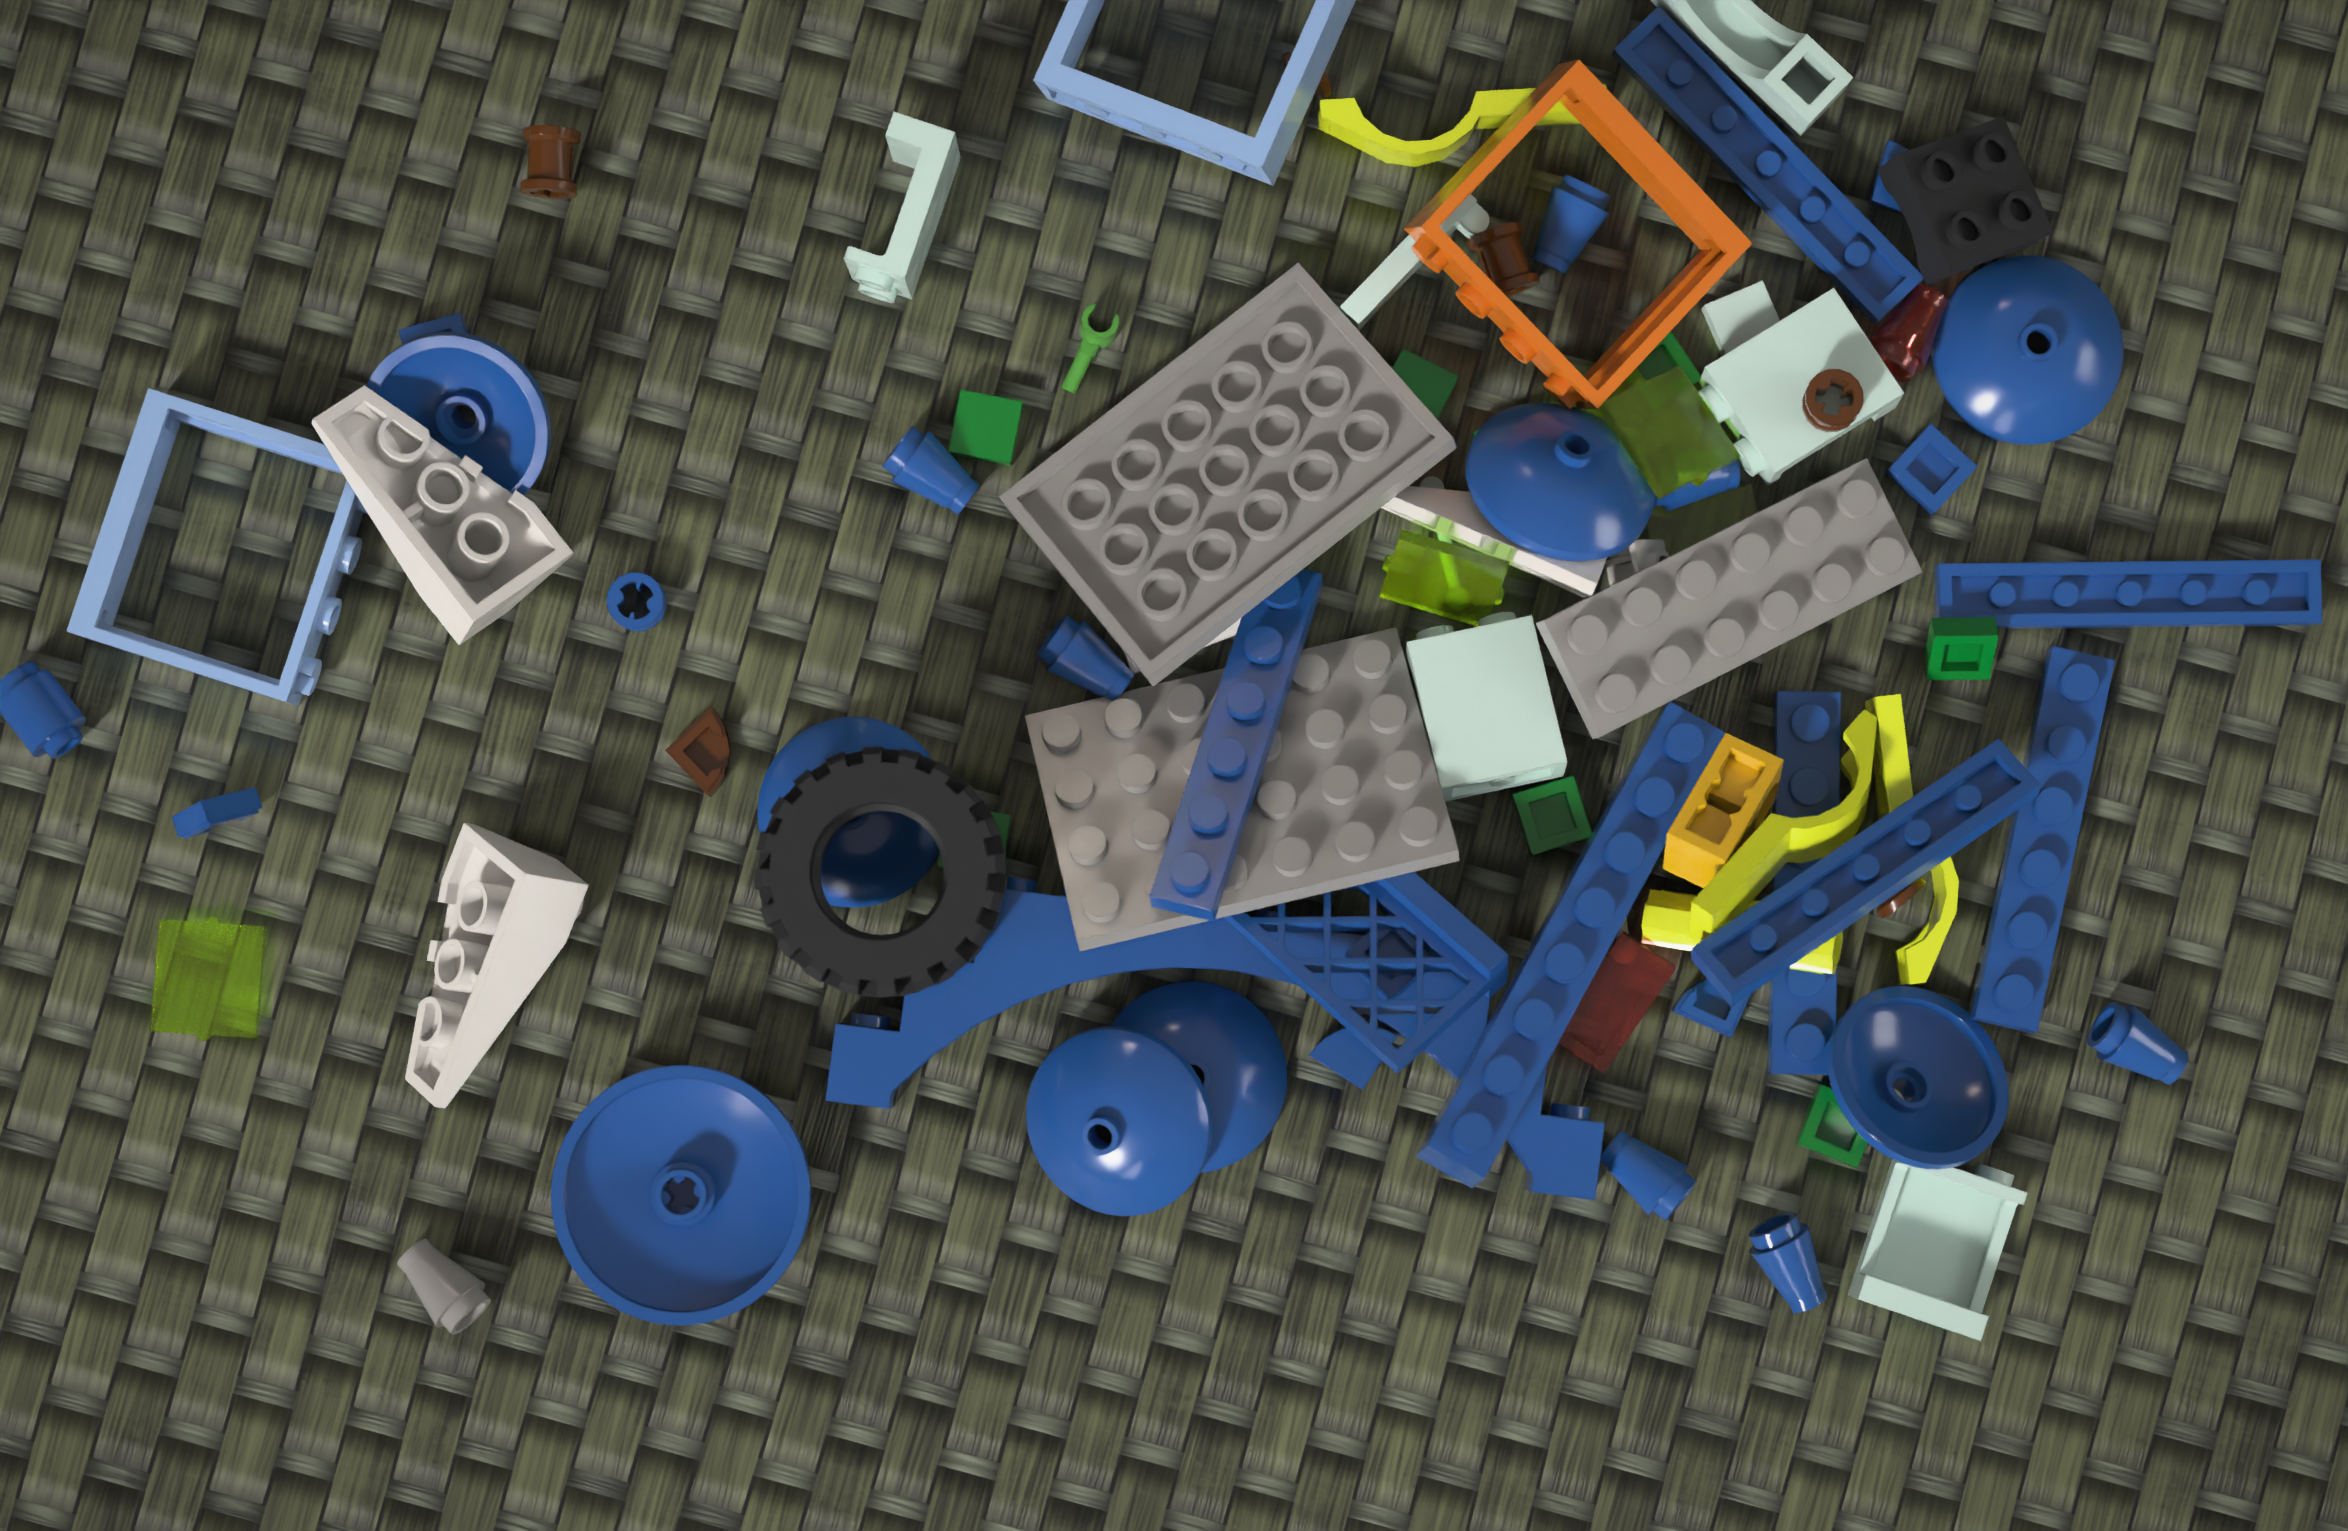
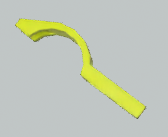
[1318,84,1606,167]
[1865,694,1959,985]
[1688,709,1877,943]

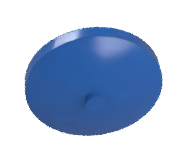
[551,1065,812,1325]

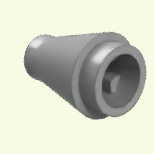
[397,1238,491,1335]

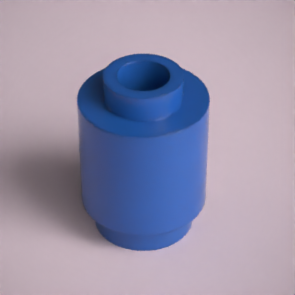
[0,661,86,759]

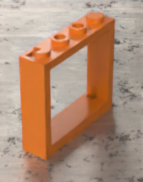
[1404,59,1753,409]

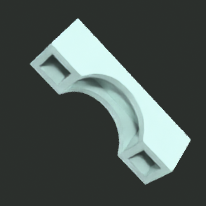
[1650,0,1854,139]

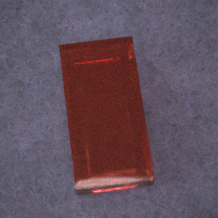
[1558,930,1676,1073]

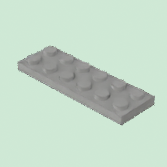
[1536,458,1922,739]

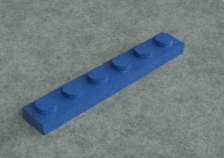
[1611,6,1923,325]
[1934,559,2322,629]
[1149,569,1323,922]
[1970,646,2115,1033]
[1768,691,1841,1075]
[1691,738,2041,1007]

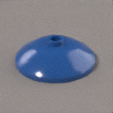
[1932,256,2123,445]
[366,332,551,495]
[1466,403,1655,561]
[757,717,940,908]
[1111,981,1287,1173]
[1827,986,2009,1169]
[1026,1026,1213,1216]

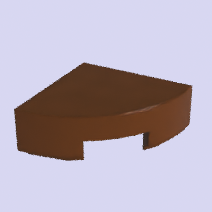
[665,707,731,797]

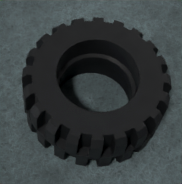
[754,746,1008,997]

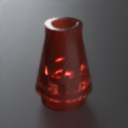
[1869,284,1948,382]

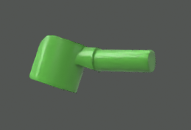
[1061,303,1119,394]

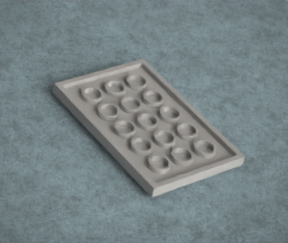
[999,262,1457,687]
[1025,627,1459,951]

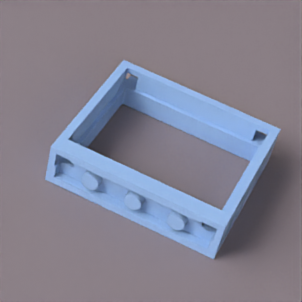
[1033,0,1356,186]
[66,388,368,706]

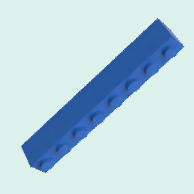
[1416,701,1726,1188]

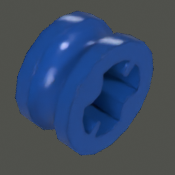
[607,572,667,631]

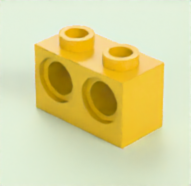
[1663,733,1784,888]

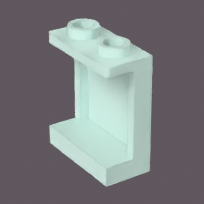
[844,112,961,303]
[1698,288,1904,486]
[1406,612,1567,802]
[1848,1159,2028,1341]

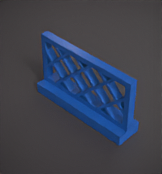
[1223,872,1508,1074]

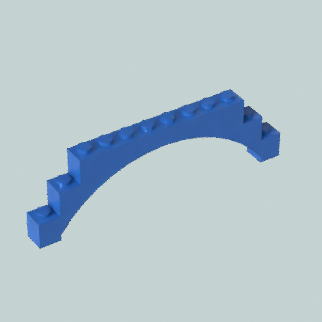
[825,877,1605,1200]

